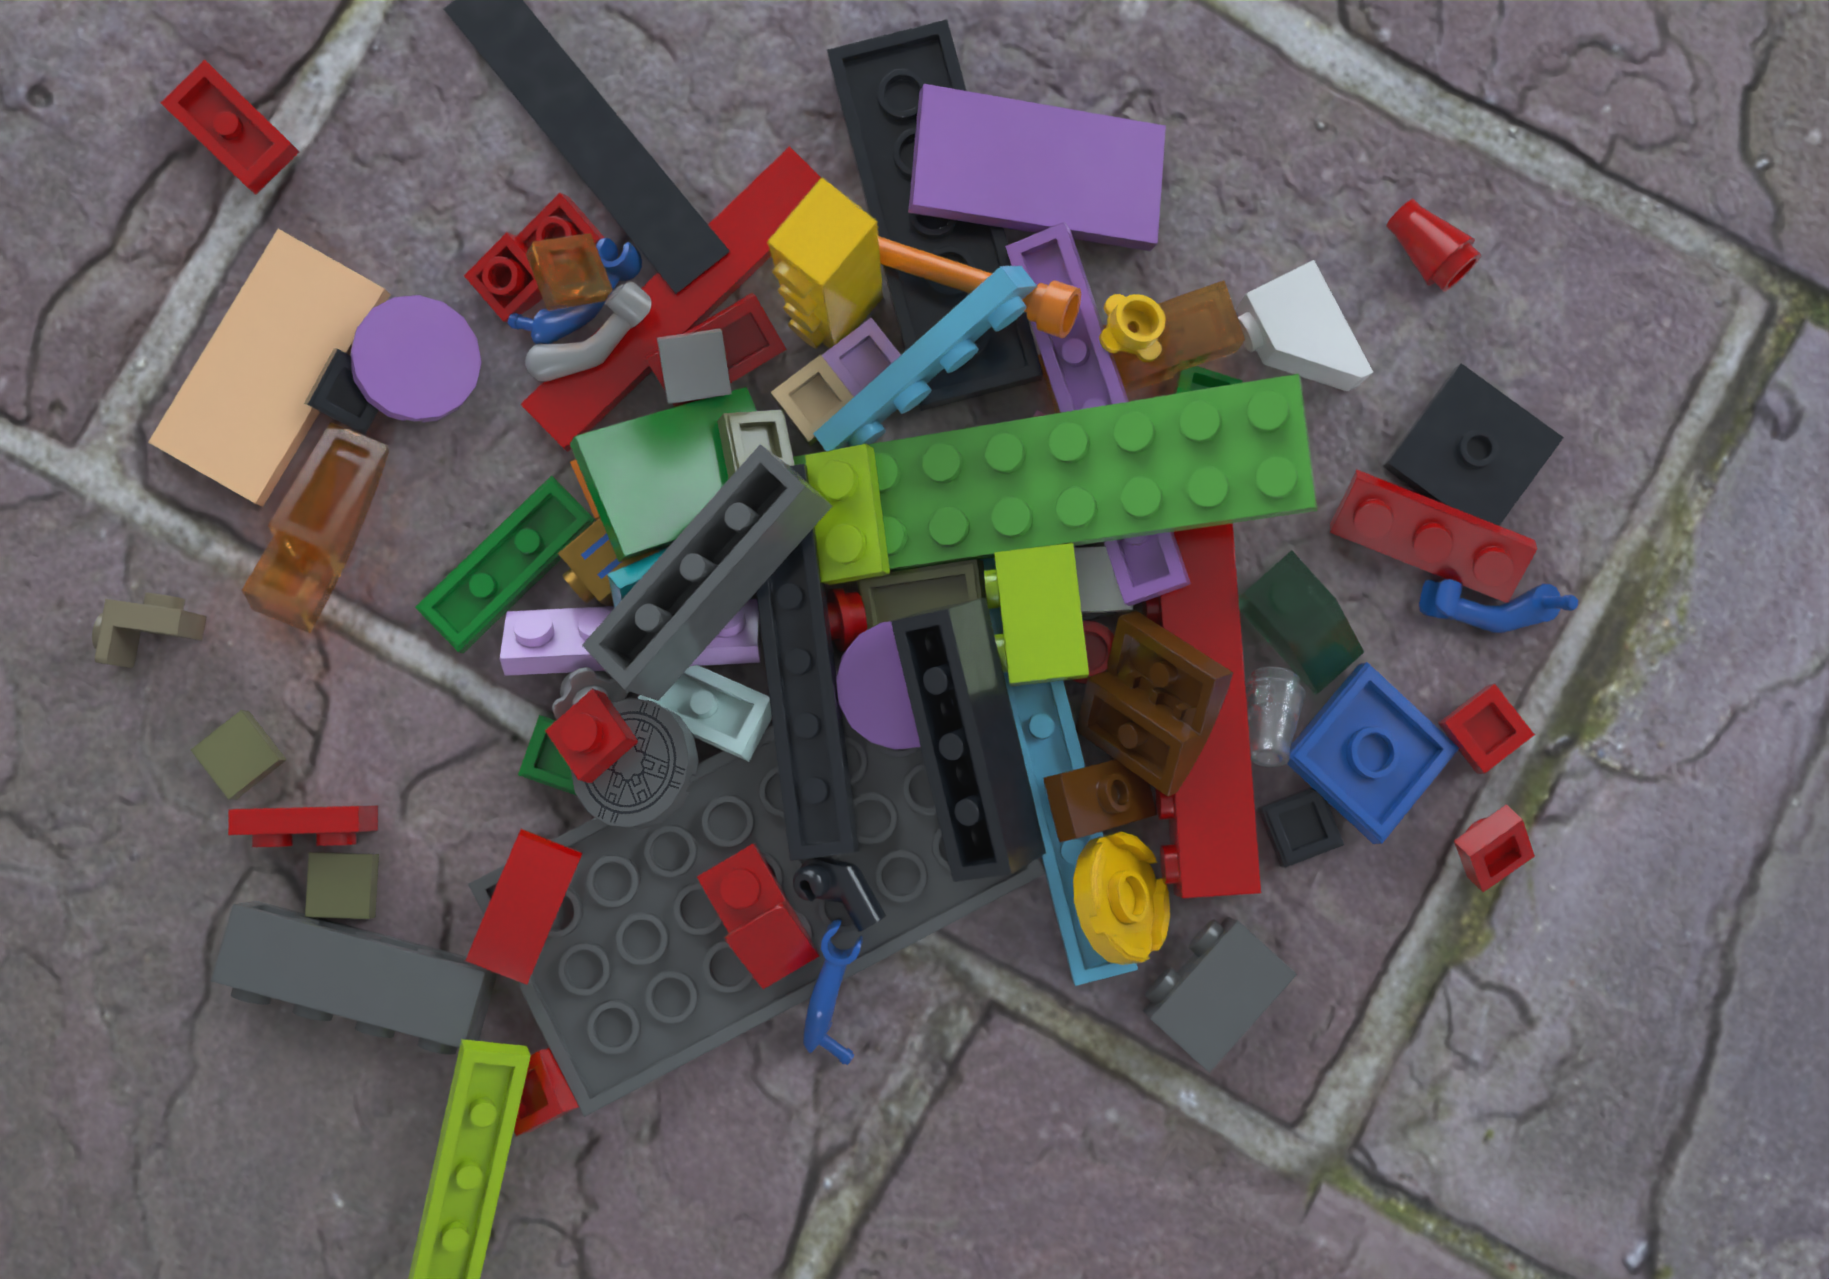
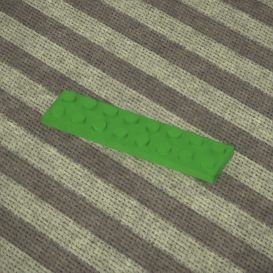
[793,374,1318,572]

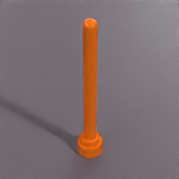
[878,236,1081,338]

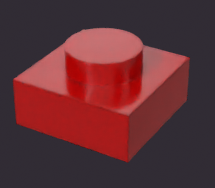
[1438,684,1535,774]
[545,688,639,783]
[1454,804,1535,892]
[514,1048,579,1136]

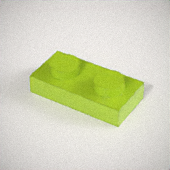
[805,444,890,585]

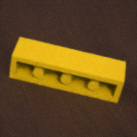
[768,178,883,349]

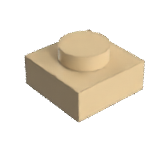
[771,355,854,446]

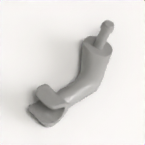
[525,282,652,382]

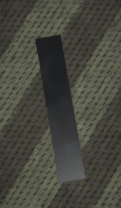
[444,0,730,294]

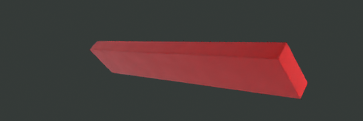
[520,146,821,452]

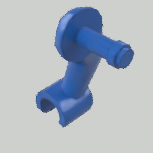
[508,238,642,345]
[1419,579,1578,633]
[803,920,863,1065]

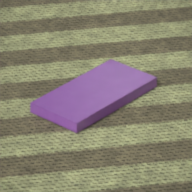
[908,84,1166,251]

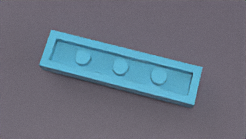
[813,266,1037,451]

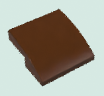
[1076,611,1233,797]

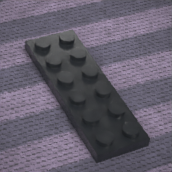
[827,19,1043,411]

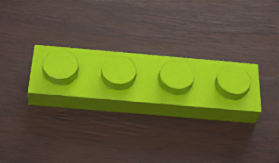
[408,1039,531,1279]

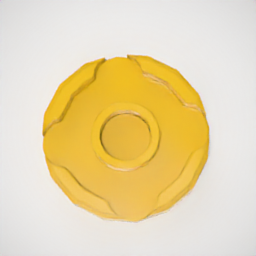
[1073,832,1170,965]

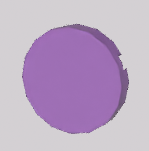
[350,295,482,422]
[836,622,921,750]

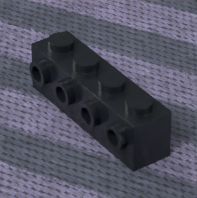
[891,597,1046,882]

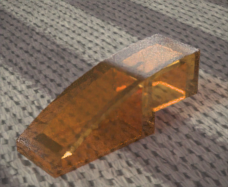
[1038,280,1245,413]
[242,422,390,633]

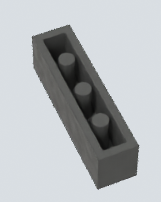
[582,444,832,701]
[211,901,498,1055]

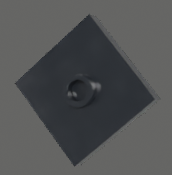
[1383,363,1564,526]

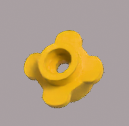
[1099,294,1166,362]

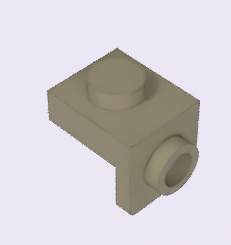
[92,593,207,668]

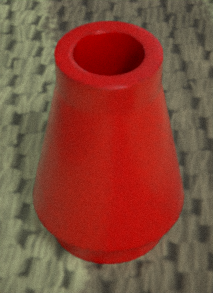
[1386,199,1481,292]

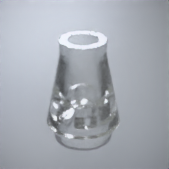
[1245,667,1306,767]

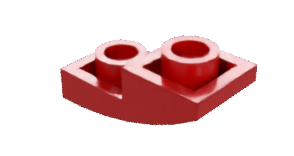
[464,193,605,323]
[465,829,583,985]

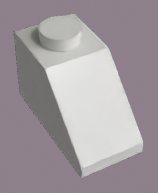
[1235,260,1373,392]

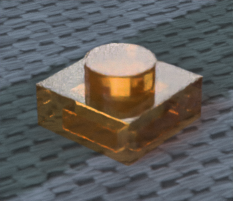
[526,233,613,311]

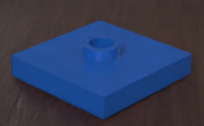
[1280,662,1459,844]

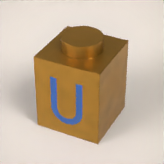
[558,518,660,606]

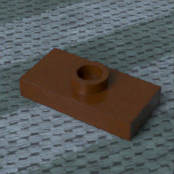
[1043,759,1157,842]

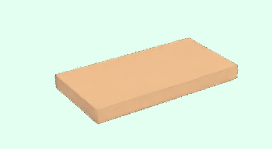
[148,229,391,507]

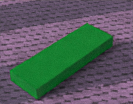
[415,475,597,654]

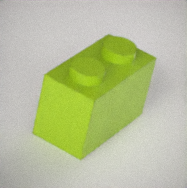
[984,543,1089,687]

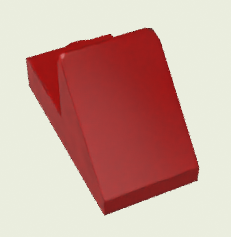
[697,843,820,989]

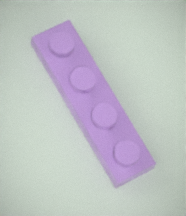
[500,599,761,676]

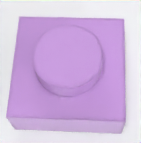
[821,318,901,397]

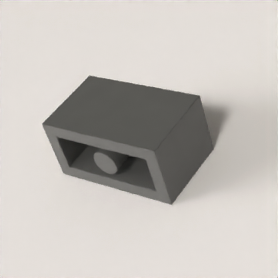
[1143,916,1297,1073]

